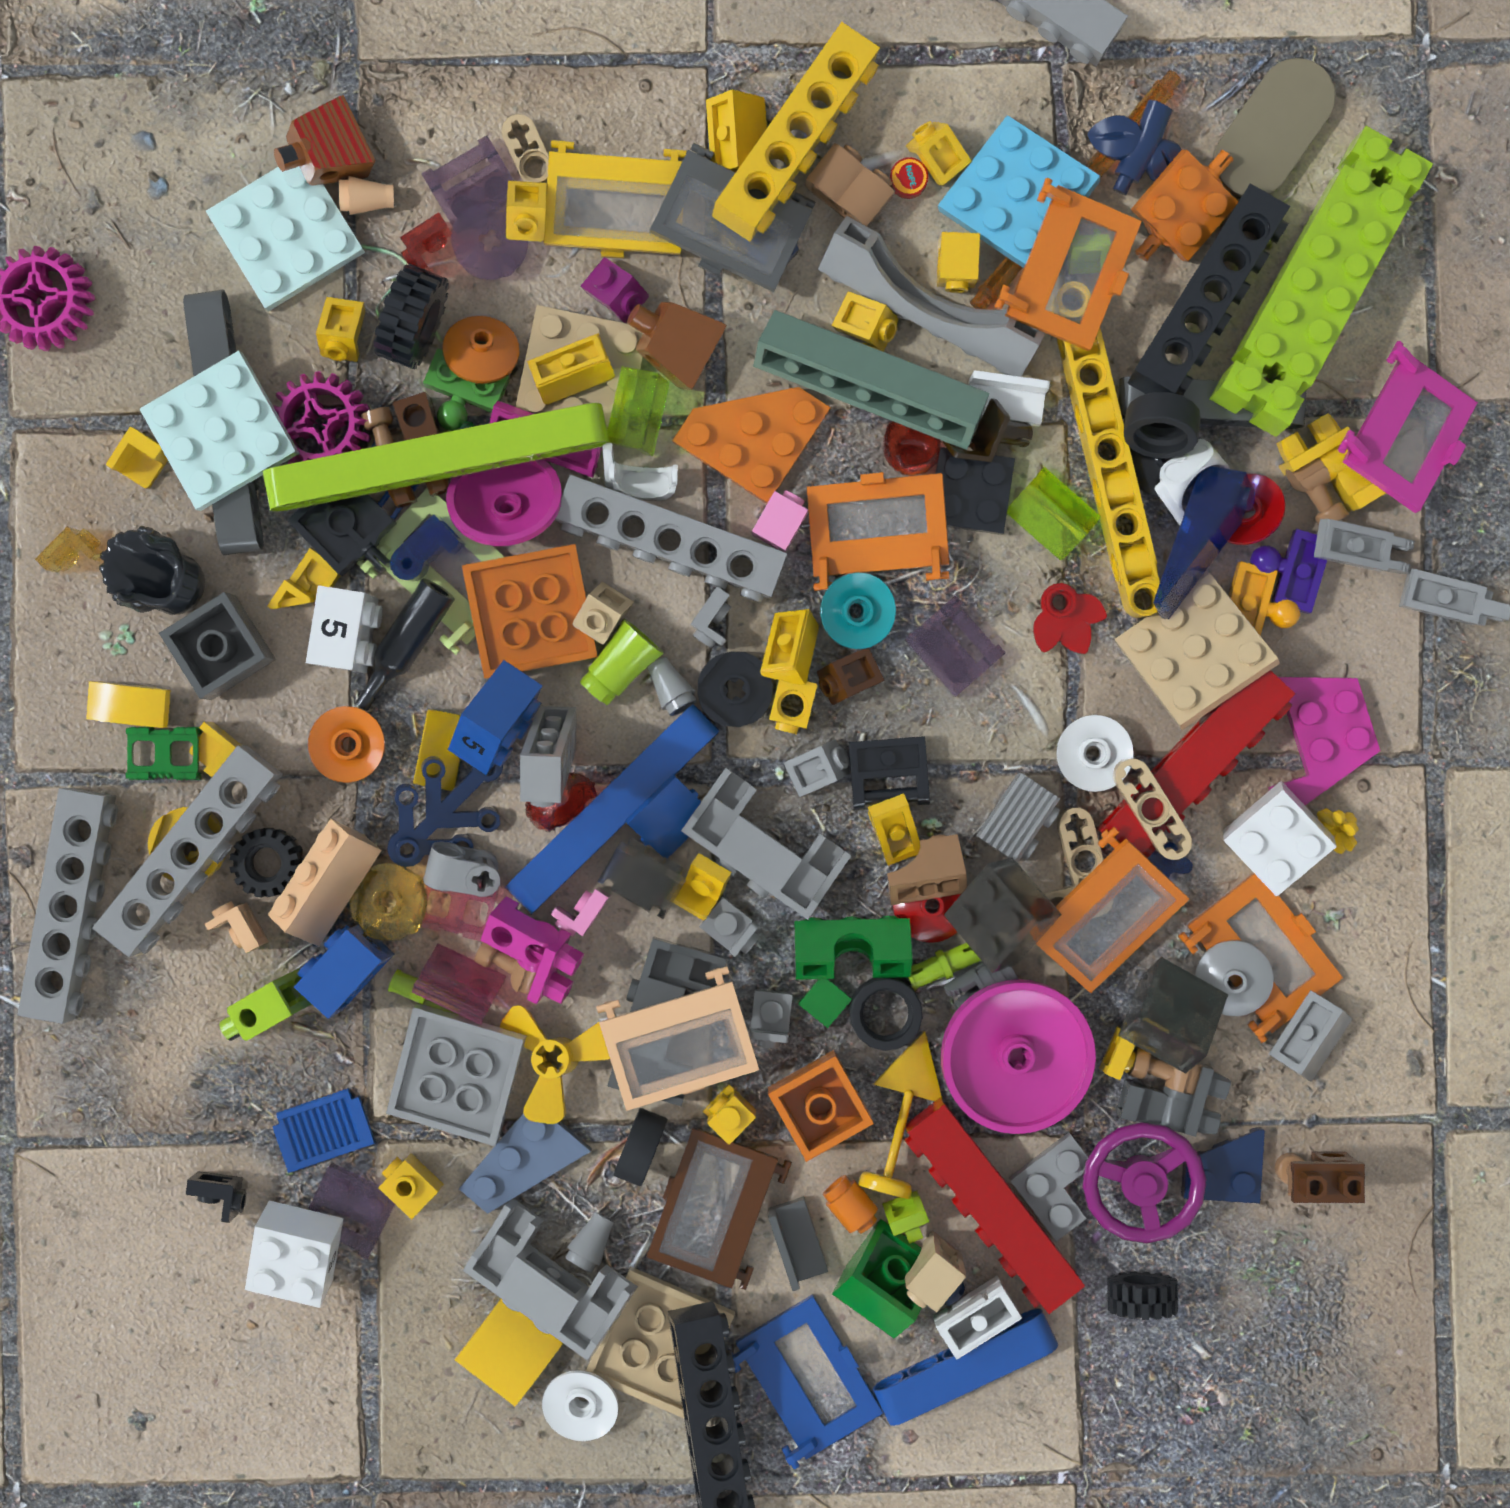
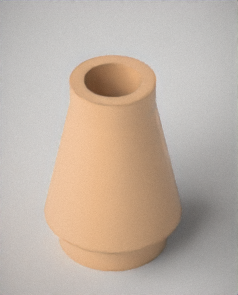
[339,176,394,215]

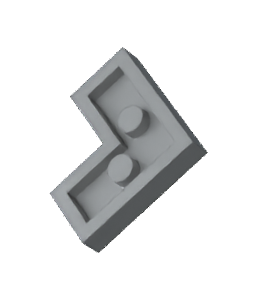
[1009,1132,1088,1242]

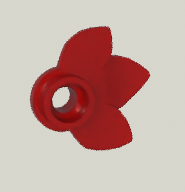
[1033,583,1107,654]

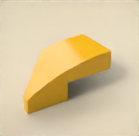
[267,548,340,610]

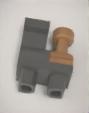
[1116,1046,1231,1137]

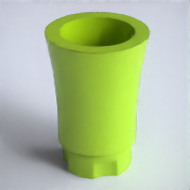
[580,618,664,705]

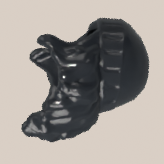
[99,526,205,615]

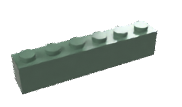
[753,310,990,450]

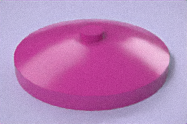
[941,980,1096,1134]

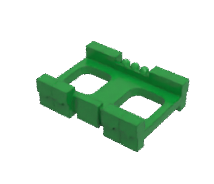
[126,727,201,780]

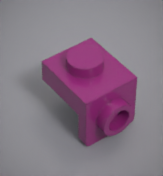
[580,257,649,324]

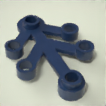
[387,756,503,867]

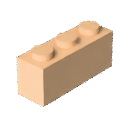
[268,818,382,947]

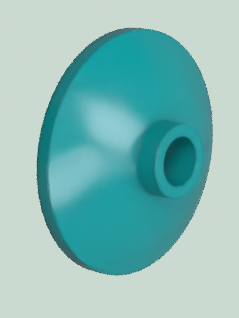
[820,572,896,649]

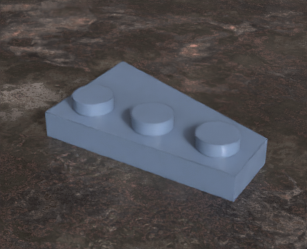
[459,1113,592,1214]

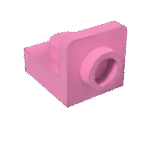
[551,887,611,937]

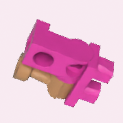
[474,896,584,1004]

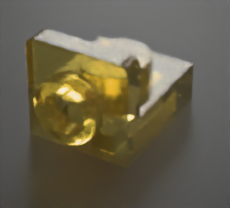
[35,526,102,573]

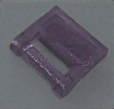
[421,135,514,234]
[904,595,1006,697]
[307,1163,396,1260]

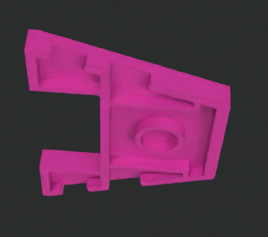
[1268,677,1380,805]

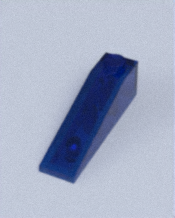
[1153,466,1255,620]

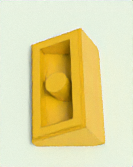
[527,333,615,405]
[760,609,819,685]
[413,709,461,791]

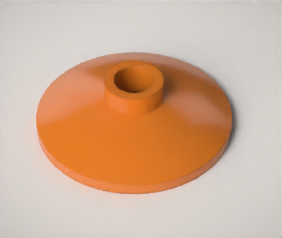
[442,316,519,384]
[308,706,385,783]

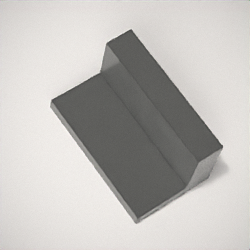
[768,1196,828,1291]

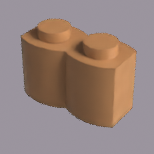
[805,143,895,228]

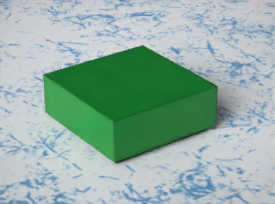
[798,979,852,1029]

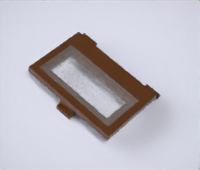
[646,1127,792,1290]

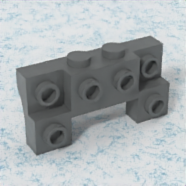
[607,936,727,1107]

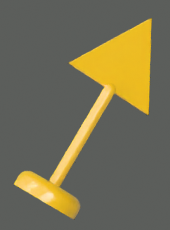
[858,1031,943,1199]

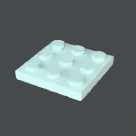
[206,167,365,312]
[140,351,300,511]

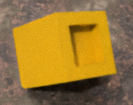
[106,426,168,489]
[189,721,241,777]

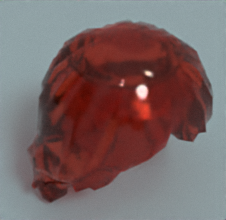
[525,772,597,832]

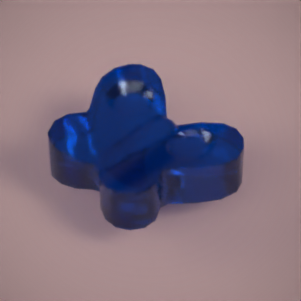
[1148,842,1193,878]

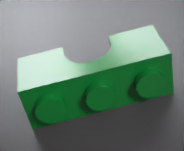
[794,916,913,980]

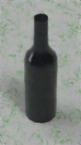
[355,578,455,711]

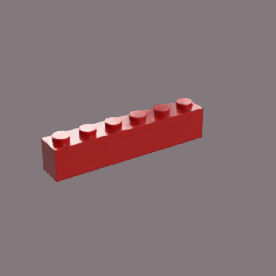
[1096,670,1296,858]
[904,1098,1085,1314]

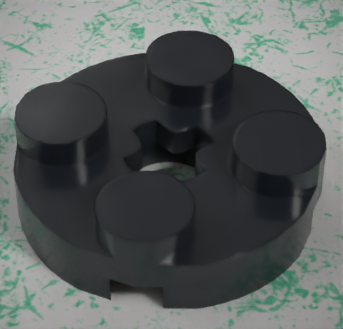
[697,651,773,727]

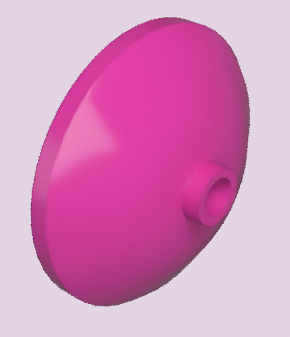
[446,459,562,546]

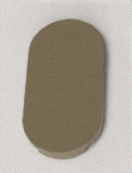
[1213,58,1335,199]

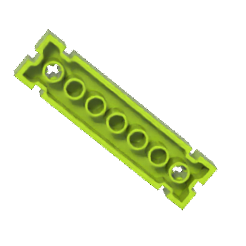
[1209,126,1433,437]

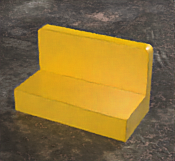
[706,89,767,173]

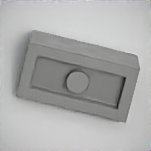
[1269,990,1352,1082]

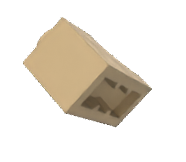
[905,1230,966,1313]

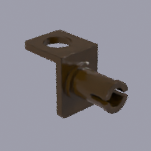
[942,398,1033,462]

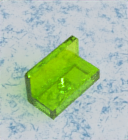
[607,366,669,456]
[1007,467,1101,560]

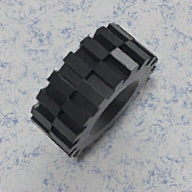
[374,264,449,370]

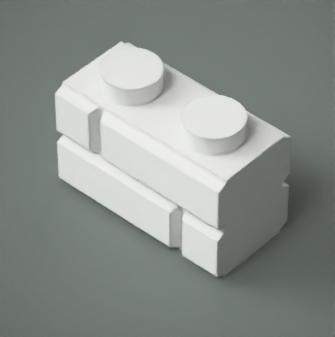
[933,1276,1022,1359]

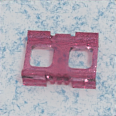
[416,885,499,942]

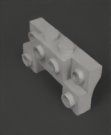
[681,768,851,920]
[463,1198,638,1361]

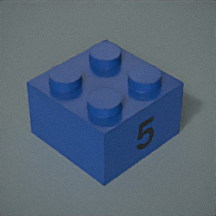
[448,660,542,775]
[294,923,395,1019]

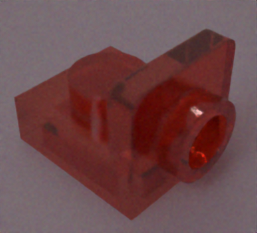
[400,212,453,272]

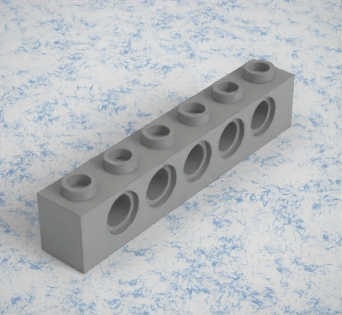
[555,475,787,603]
[92,745,283,957]
[17,788,118,1024]

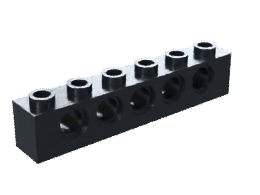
[1127,183,1290,396]
[668,1301,755,1508]

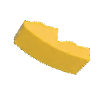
[86,681,171,728]

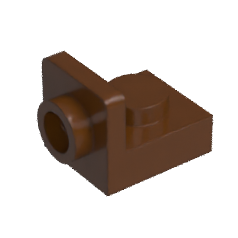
[817,648,885,705]

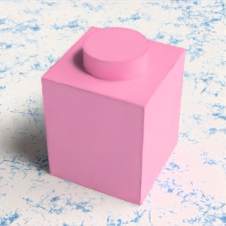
[752,490,808,553]

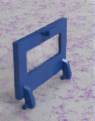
[727,1294,883,1469]

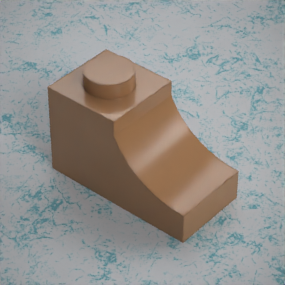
[887,834,967,905]

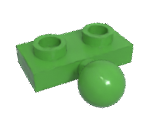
[423,348,509,431]

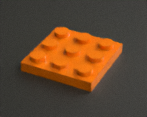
[462,544,598,679]

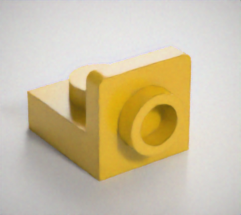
[906,121,972,186]
[506,181,547,242]
[831,291,899,351]
[316,297,366,362]
[673,853,732,920]
[1099,1025,1159,1080]

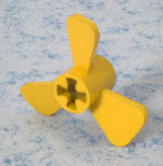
[500,1005,610,1124]

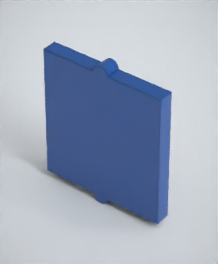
[625,774,702,860]

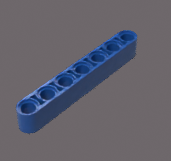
[505,704,720,915]

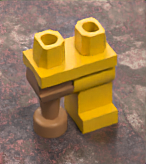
[1276,413,1386,525]

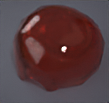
[883,421,941,476]

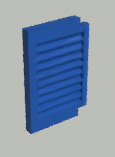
[272,1088,376,1173]

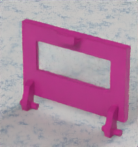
[1338,341,1478,513]

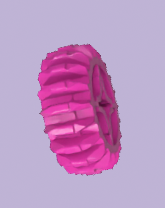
[0,246,96,351]
[273,371,371,464]

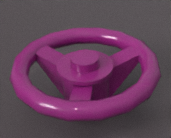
[1082,1122,1207,1244]

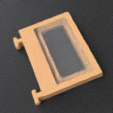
[596,966,759,1111]

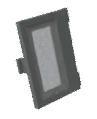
[649,143,816,292]

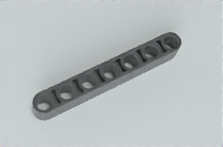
[183,289,264,555]

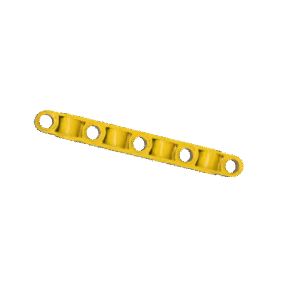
[1051,282,1163,618]

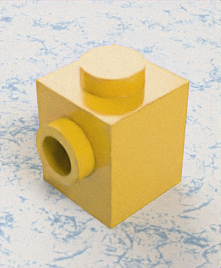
[378,1153,444,1220]

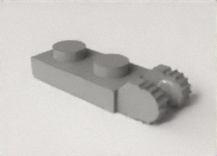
[1314,519,1415,574]

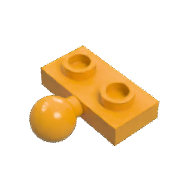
[1229,561,1300,636]

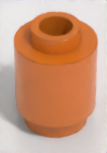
[822,1175,878,1234]

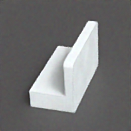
[969,371,1050,427]

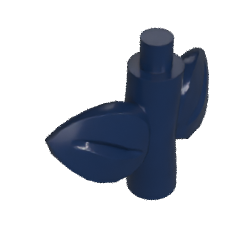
[1087,100,1182,196]

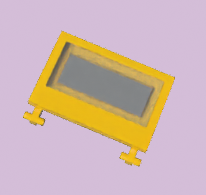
[543,140,687,259]

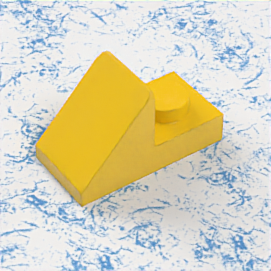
[868,794,920,866]

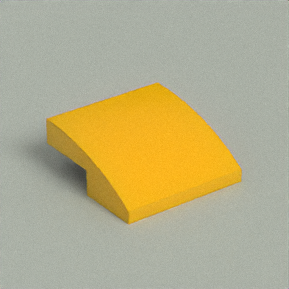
[454,1298,563,1407]

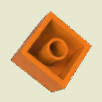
[768,1050,874,1162]

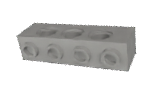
[520,706,577,807]

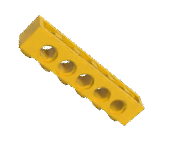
[712,22,880,242]

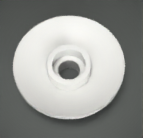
[1056,715,1134,792]
[542,1370,619,1441]

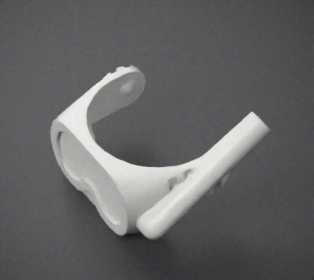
[1155,439,1230,536]
[603,443,678,501]

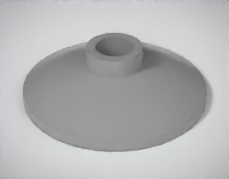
[1195,940,1274,1016]

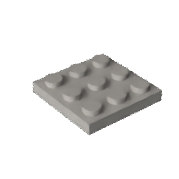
[386,1003,527,1146]

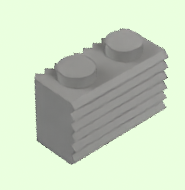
[976,773,1060,863]

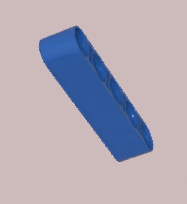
[873,1308,1058,1426]

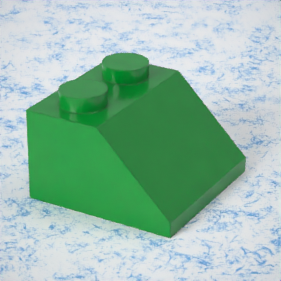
[832,1219,922,1339]

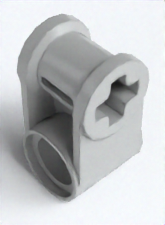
[423,841,501,897]

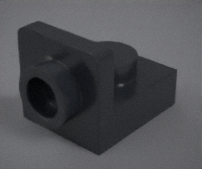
[186,1171,246,1223]

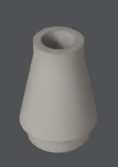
[647,657,697,716]
[565,1212,615,1273]

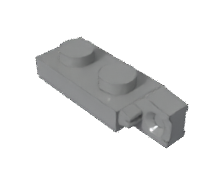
[1399,569,1510,626]

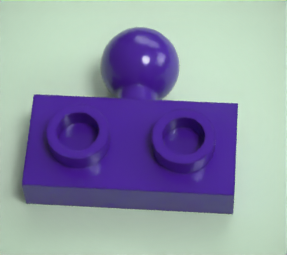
[1250,529,1327,614]

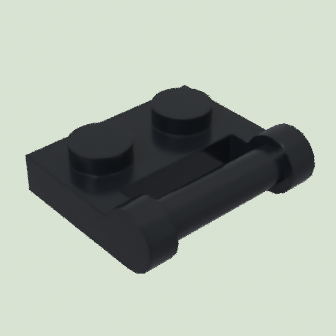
[848,736,930,810]

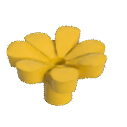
[1317,808,1359,854]

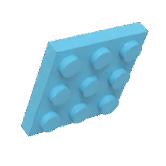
[938,115,1100,268]

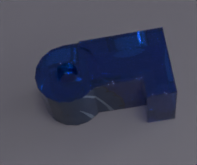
[390,514,466,581]

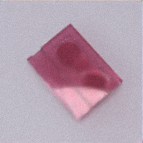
[412,943,506,1025]

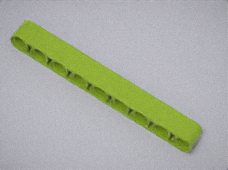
[262,403,609,512]

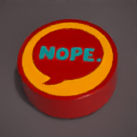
[890,157,928,199]

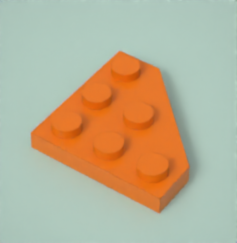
[672,387,831,504]

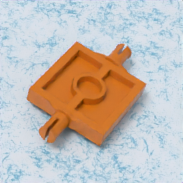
[1131,150,1238,262]

